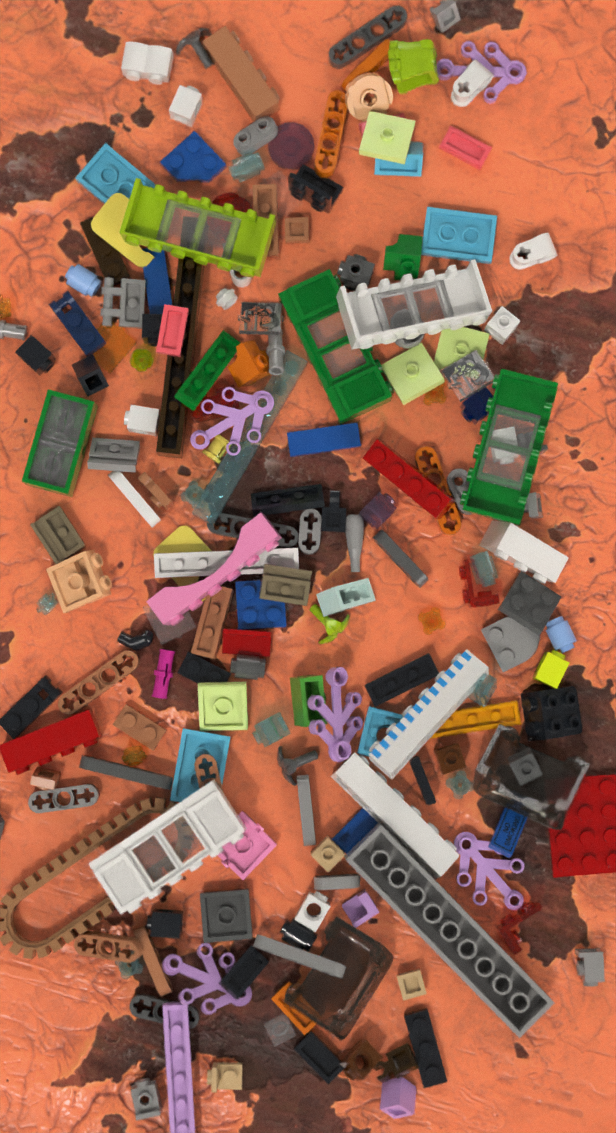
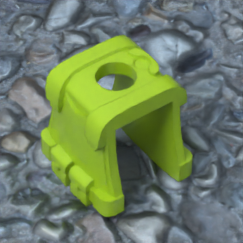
[388,39,439,94]

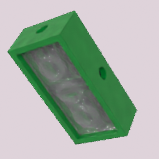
[21,389,98,497]

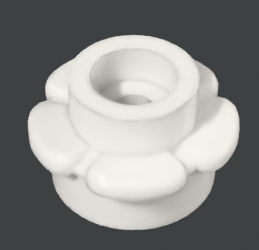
[216,288,238,310]

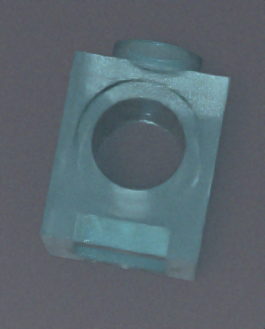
[252,712,291,747]

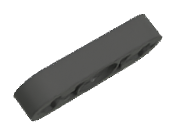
[372,529,429,588]
[129,993,200,1029]

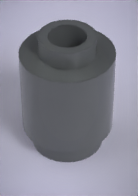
[230,654,266,680]

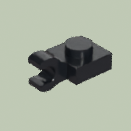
[321,491,346,532]

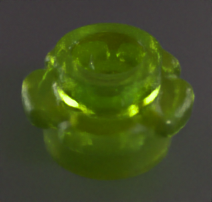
[130,349,153,372]

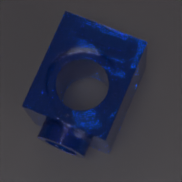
[460,385,494,425]

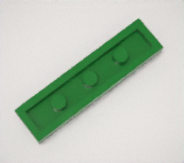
[174,330,240,411]

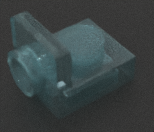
[468,674,497,707]

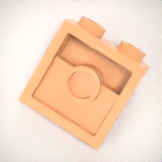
[46,550,112,613]

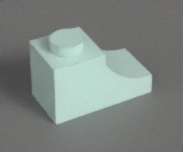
[316,578,376,617]

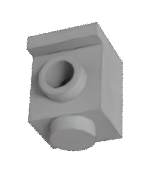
[575,948,605,986]
[131,1078,163,1121]

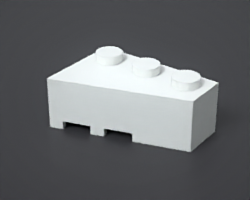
[479,520,569,584]

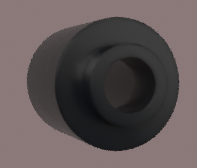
[280,917,318,951]

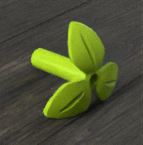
[309,604,350,644]

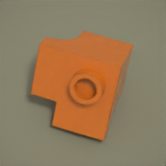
[228,341,271,388]

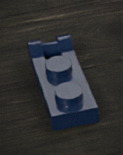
[49,290,107,357]

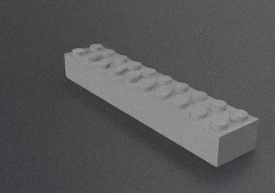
[344,822,554,1038]

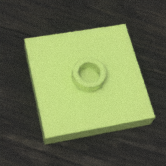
[359,111,416,164]
[434,327,490,380]
[381,342,445,405]
[198,681,248,731]

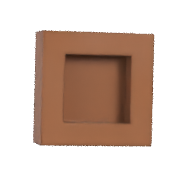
[285,217,309,243]
[30,767,61,790]

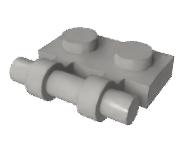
[100,278,146,329]

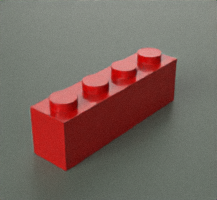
[363,439,456,519]
[0,709,102,775]

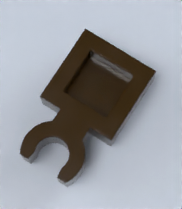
[374,1043,419,1082]

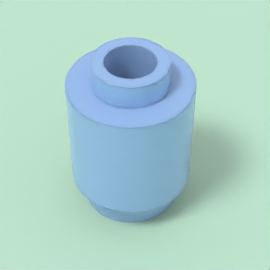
[65,264,102,297]
[545,616,577,653]

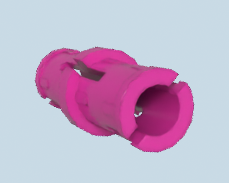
[152,649,175,699]

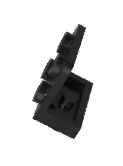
[288,164,343,214]
[521,686,582,741]

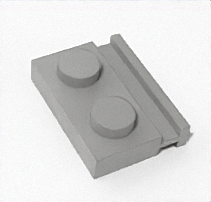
[87,438,140,473]

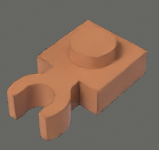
[138,472,174,510]

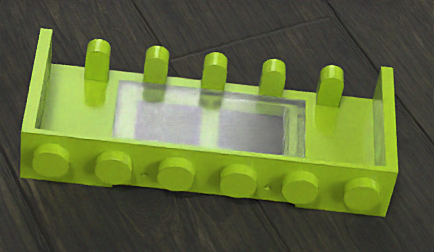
[119,178,276,278]

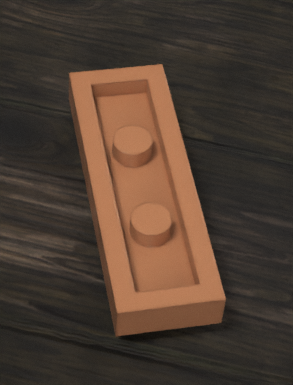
[253,184,279,257]
[191,586,234,660]

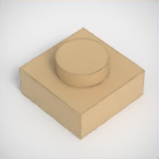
[396,969,427,1001]

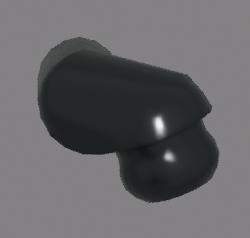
[117,630,154,651]

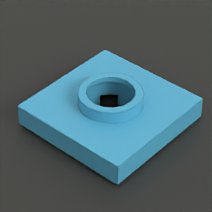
[357,706,403,757]

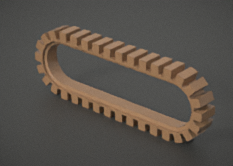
[0,797,194,959]

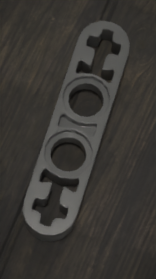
[328,6,407,69]
[207,512,298,548]
[79,755,173,790]

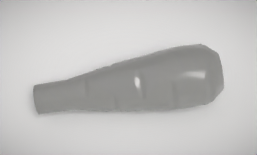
[345,515,364,572]

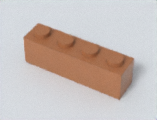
[202,26,280,122]

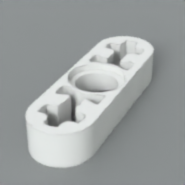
[108,471,161,528]

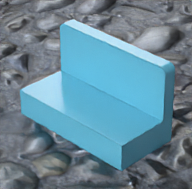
[374,142,423,177]

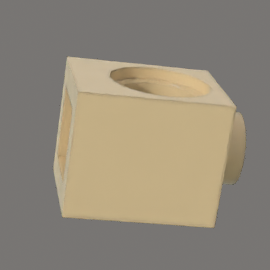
[311,835,345,872]

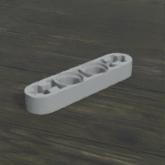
[253,934,346,979]

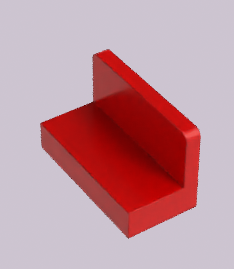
[222,629,272,657]

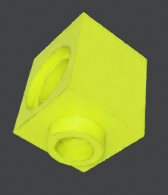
[532,650,570,689]

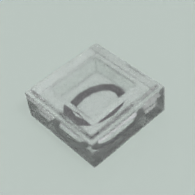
[264,1013,297,1047]

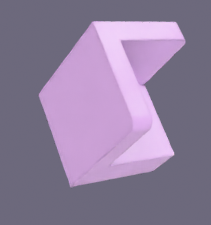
[342,889,379,928]
[380,1077,416,1119]

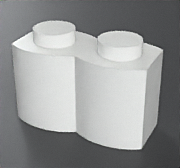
[121,42,174,85]

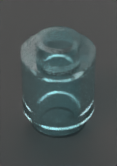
[228,152,265,183]
[469,551,499,588]

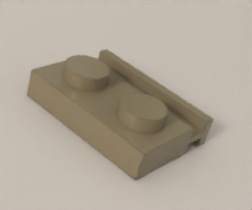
[30,506,86,564]
[258,564,312,606]

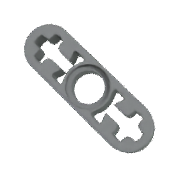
[297,774,316,846]
[28,784,100,813]

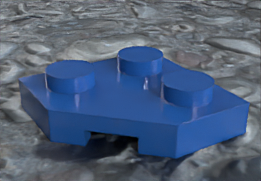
[160,131,227,183]
[235,580,286,630]

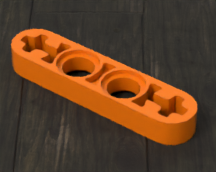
[314,90,347,178]
[415,446,461,536]

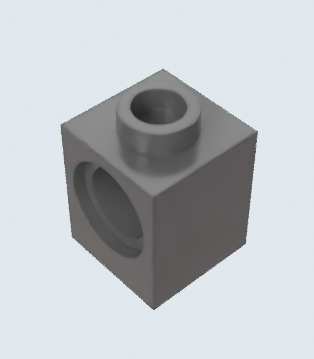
[508,747,543,785]

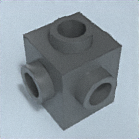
[337,254,375,291]

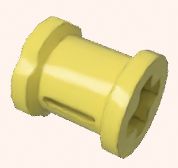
[202,434,233,464]

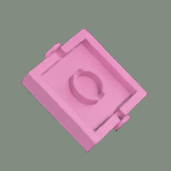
[218,810,277,880]

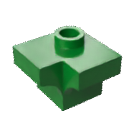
[383,234,422,280]

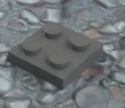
[498,571,561,636]
[200,888,253,943]

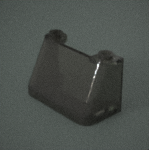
[473,724,590,830]
[283,916,394,1040]

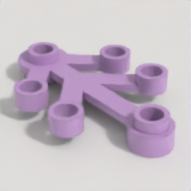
[437,41,526,104]
[190,387,274,456]
[308,667,363,762]
[454,832,524,910]
[162,943,252,1015]

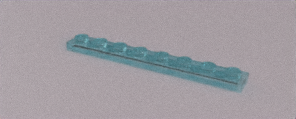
[192,350,308,526]

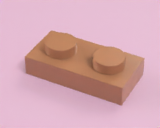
[113,704,167,751]

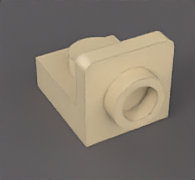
[207,1062,243,1092]

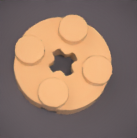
[345,73,393,122]

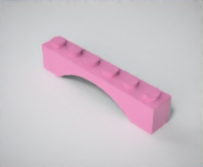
[146,513,282,626]

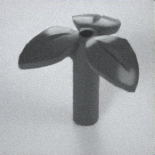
[176,28,213,69]
[277,746,318,786]

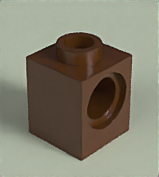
[433,743,466,775]
[339,1040,383,1081]

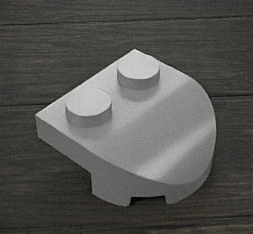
[481,616,540,672]

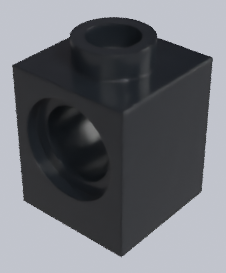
[15,335,56,375]
[147,908,183,939]

